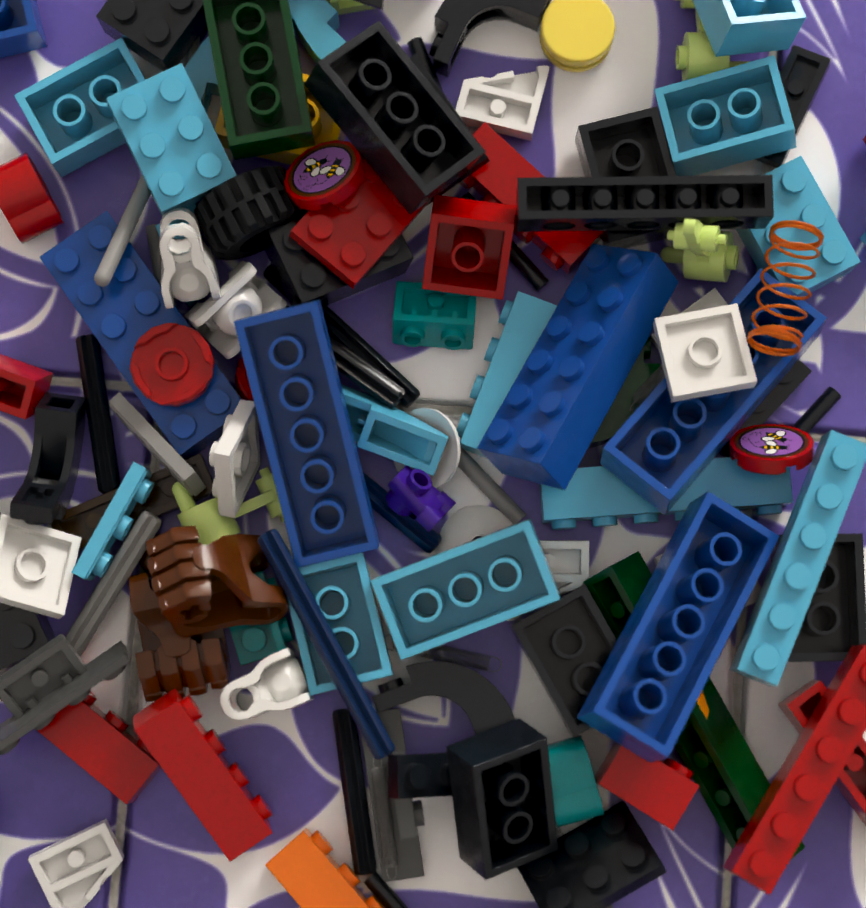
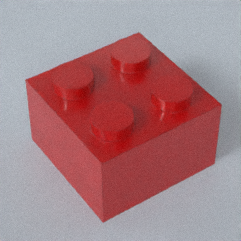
[422,195,516,300]
[594,742,699,831]

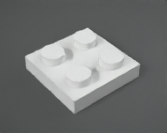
[653,303,757,402]
[209,399,261,518]
[0,514,82,619]

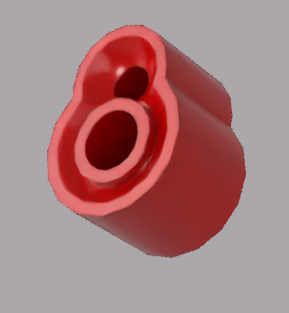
[0,152,64,244]

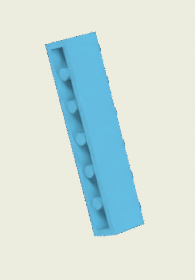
[729,430,866,686]
[539,457,793,530]

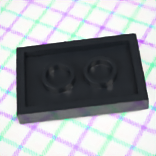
[517,801,667,908]

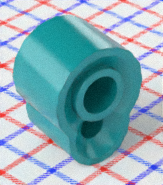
[548,735,604,828]

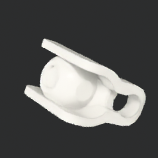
[160,207,221,309]
[184,260,287,359]
[220,648,315,720]

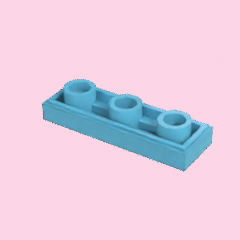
[71,461,154,581]

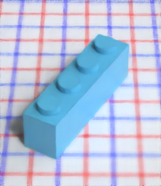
[456,291,557,458]

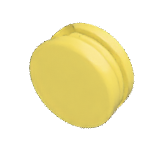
[539,0,615,72]

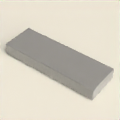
[108,392,206,497]

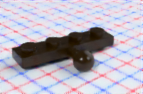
[51,453,213,573]

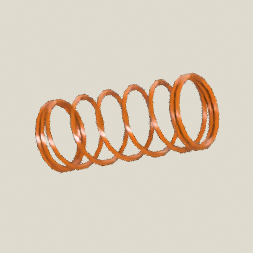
[747,220,824,357]

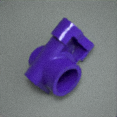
[386,466,456,532]

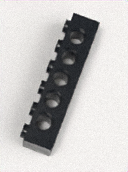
[516,175,774,232]

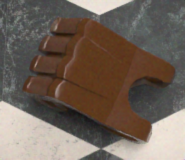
[146,526,289,636]
[129,573,231,702]

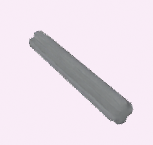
[65,510,161,656]

